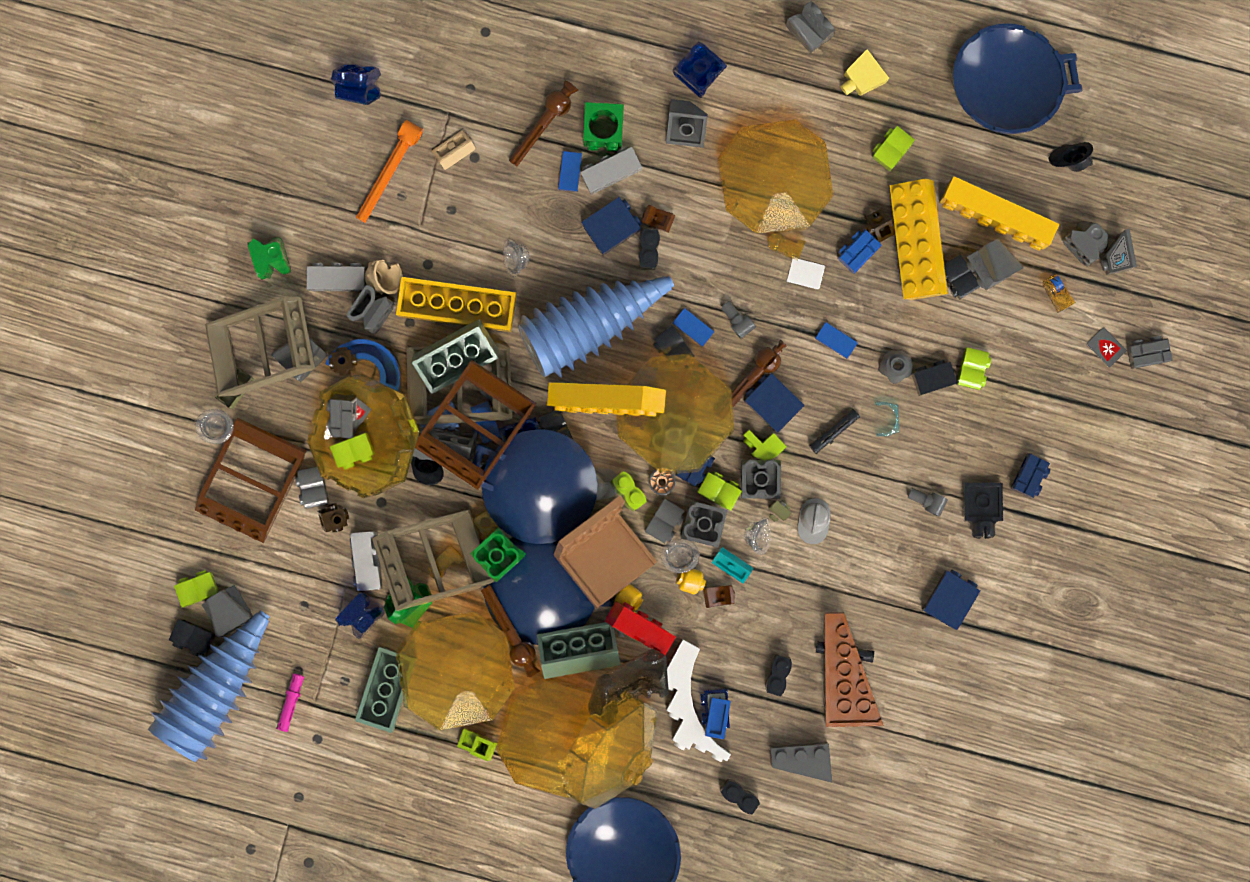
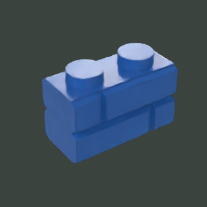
[838,230,882,274]

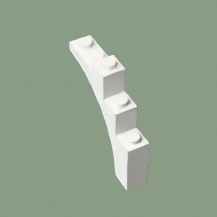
[661,639,731,762]

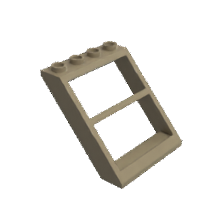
[205,297,315,396]
[407,343,512,425]
[372,510,494,611]

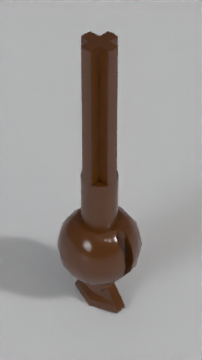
[509,80,578,167]
[714,339,788,420]
[481,585,540,677]

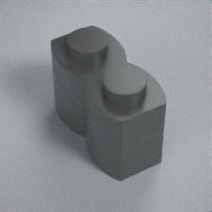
[295,466,329,509]
[645,499,685,544]

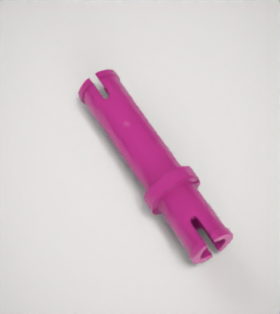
[276,673,305,732]

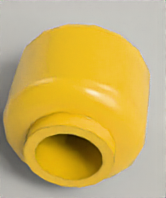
[676,567,706,595]
[615,584,643,612]

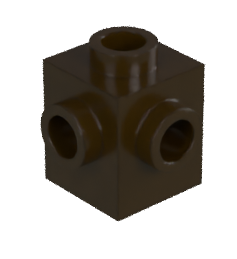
[865,208,895,242]
[329,347,358,376]
[317,503,349,532]

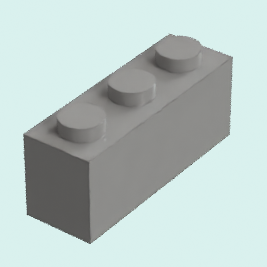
[580,147,642,195]
[307,263,367,292]

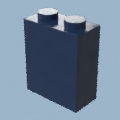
[581,197,641,256]
[744,373,805,433]
[922,570,981,630]

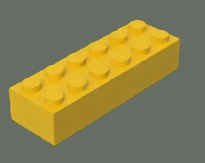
[939,176,1060,251]
[889,179,948,300]
[396,277,517,333]
[547,382,666,417]

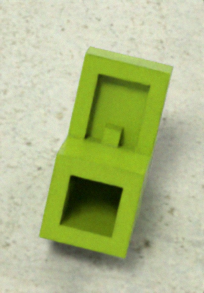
[743,430,787,460]
[457,729,498,761]

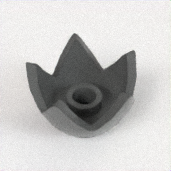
[878,350,913,384]

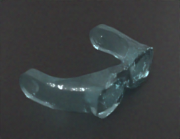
[875,402,899,437]

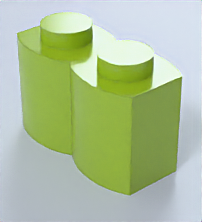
[872,126,915,172]
[956,347,991,390]
[330,432,376,470]
[611,471,647,512]
[697,471,742,511]
[174,570,219,608]

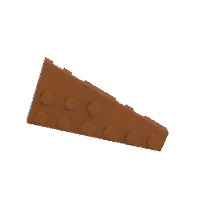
[824,612,884,727]

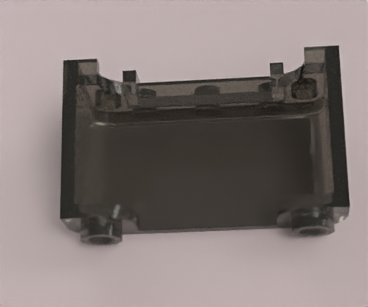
[588,649,669,727]

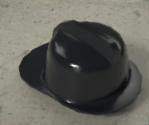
[1048,142,1093,172]
[411,456,444,485]

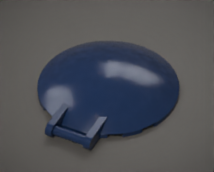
[952,23,1083,134]
[472,429,598,544]
[483,537,614,645]
[566,797,681,882]

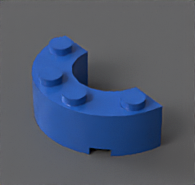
[325,339,402,393]

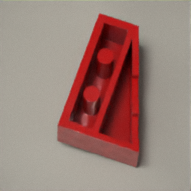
[604,601,676,657]

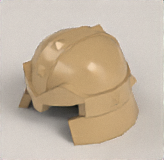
[365,260,403,295]

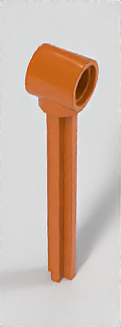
[356,120,423,223]

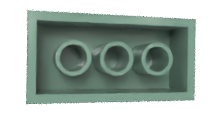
[412,319,499,394]
[537,622,621,679]
[355,646,418,733]

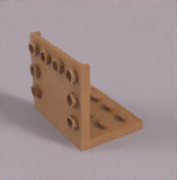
[554,496,657,609]

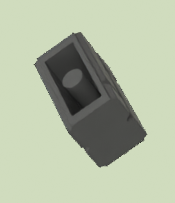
[1127,336,1172,369]
[327,394,357,438]

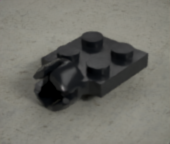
[963,483,1003,539]

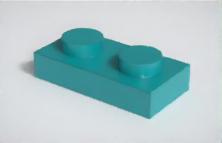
[711,547,754,583]

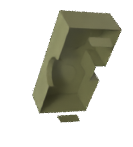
[215,366,255,410]
[769,500,792,522]

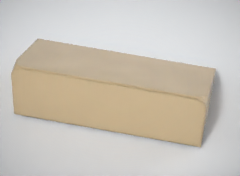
[432,130,476,170]

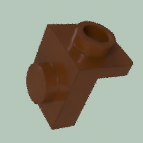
[642,205,675,233]
[703,585,735,608]

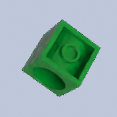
[583,102,624,152]

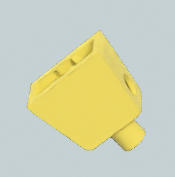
[840,49,889,96]

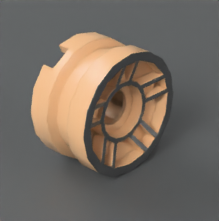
[649,469,675,495]

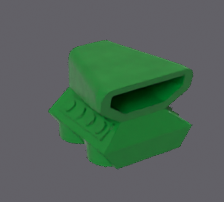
[247,237,291,280]
[470,528,526,582]
[384,576,433,628]

